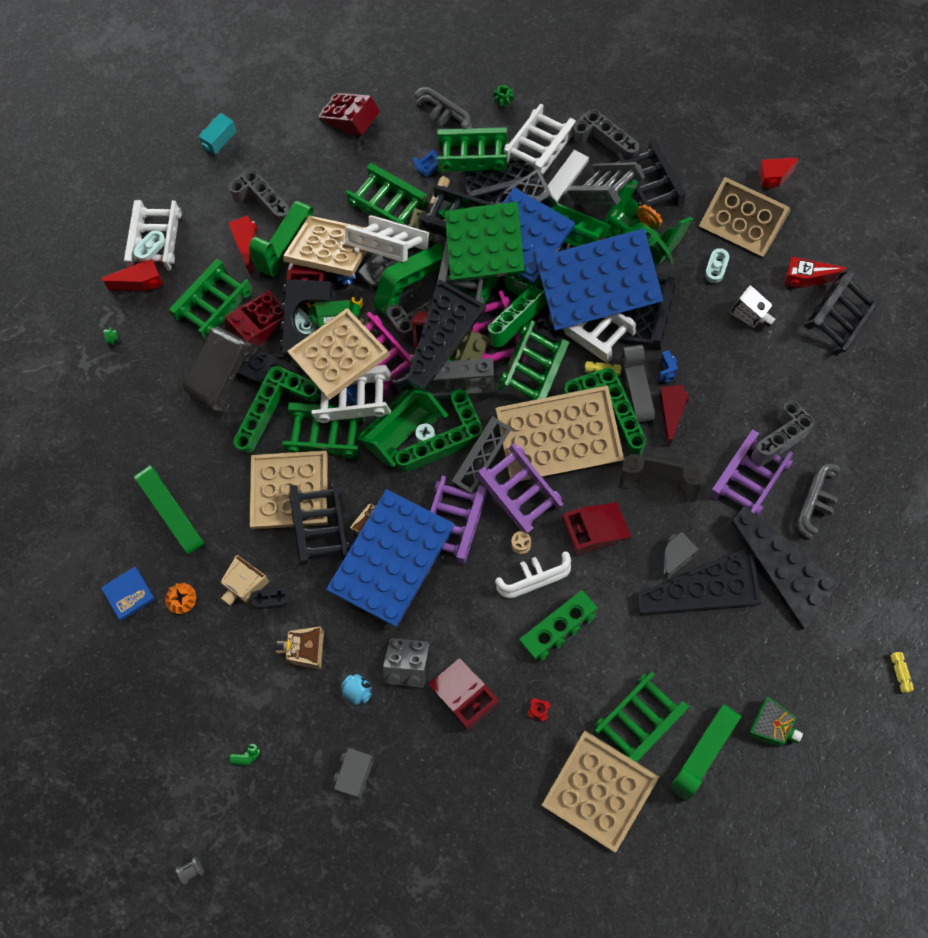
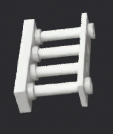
[503,104,576,178]
[124,200,181,271]
[345,215,429,262]
[550,313,636,363]
[312,365,391,423]

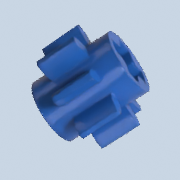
[346,385,357,406]

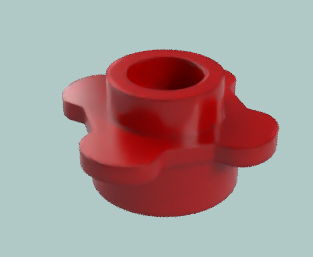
[528,698,550,721]

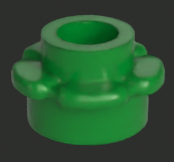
[104,327,118,345]

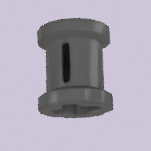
[176,857,204,885]

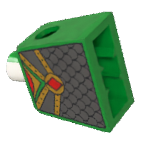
[748,697,803,747]

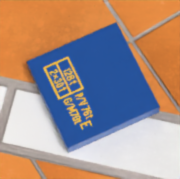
[101,567,155,621]

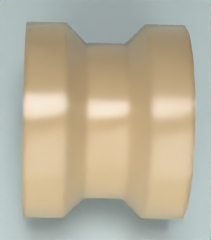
[511,531,531,555]

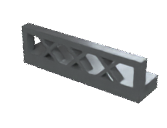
[452,416,512,494]

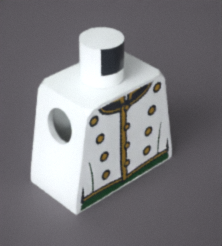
[729,286,775,328]

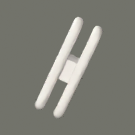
[495,551,571,599]

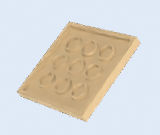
[284,216,376,277]
[288,308,390,400]
[250,451,328,529]
[542,731,659,853]

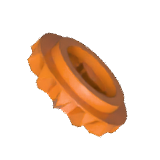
[636,205,662,229]
[165,583,197,614]

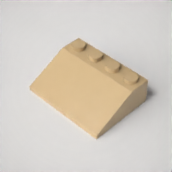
[699,177,791,257]

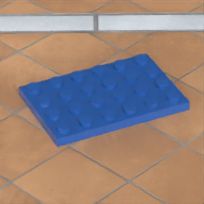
[535,229,663,331]
[326,489,455,628]

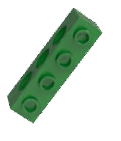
[519,590,598,662]

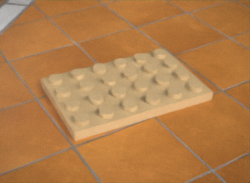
[495,386,624,482]

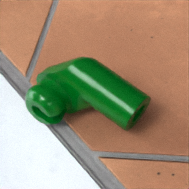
[230,744,260,766]

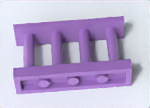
[710,429,793,516]
[476,443,563,533]
[430,475,487,565]

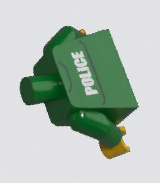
[307,297,363,329]

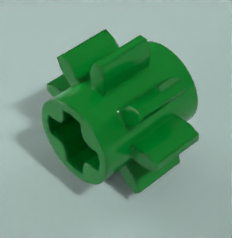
[493,85,514,107]

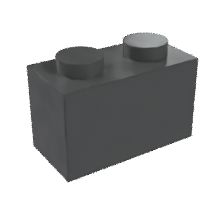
[333,748,374,799]

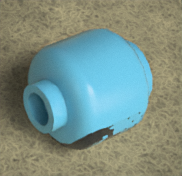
[341,674,372,705]

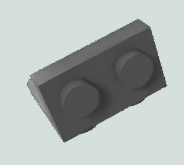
[356,253,401,287]
[383,638,429,688]

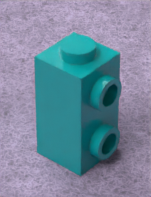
[199,113,237,154]

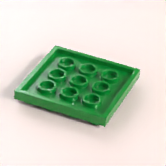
[445,202,525,282]

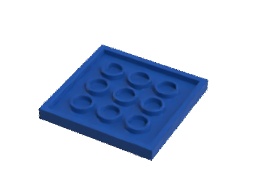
[502,187,575,284]

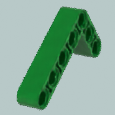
[249,201,314,277]
[373,243,445,317]
[488,274,547,347]
[234,366,321,454]
[564,368,646,456]
[395,389,483,472]
[134,465,205,555]
[669,704,741,802]

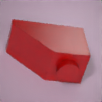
[759,158,798,188]

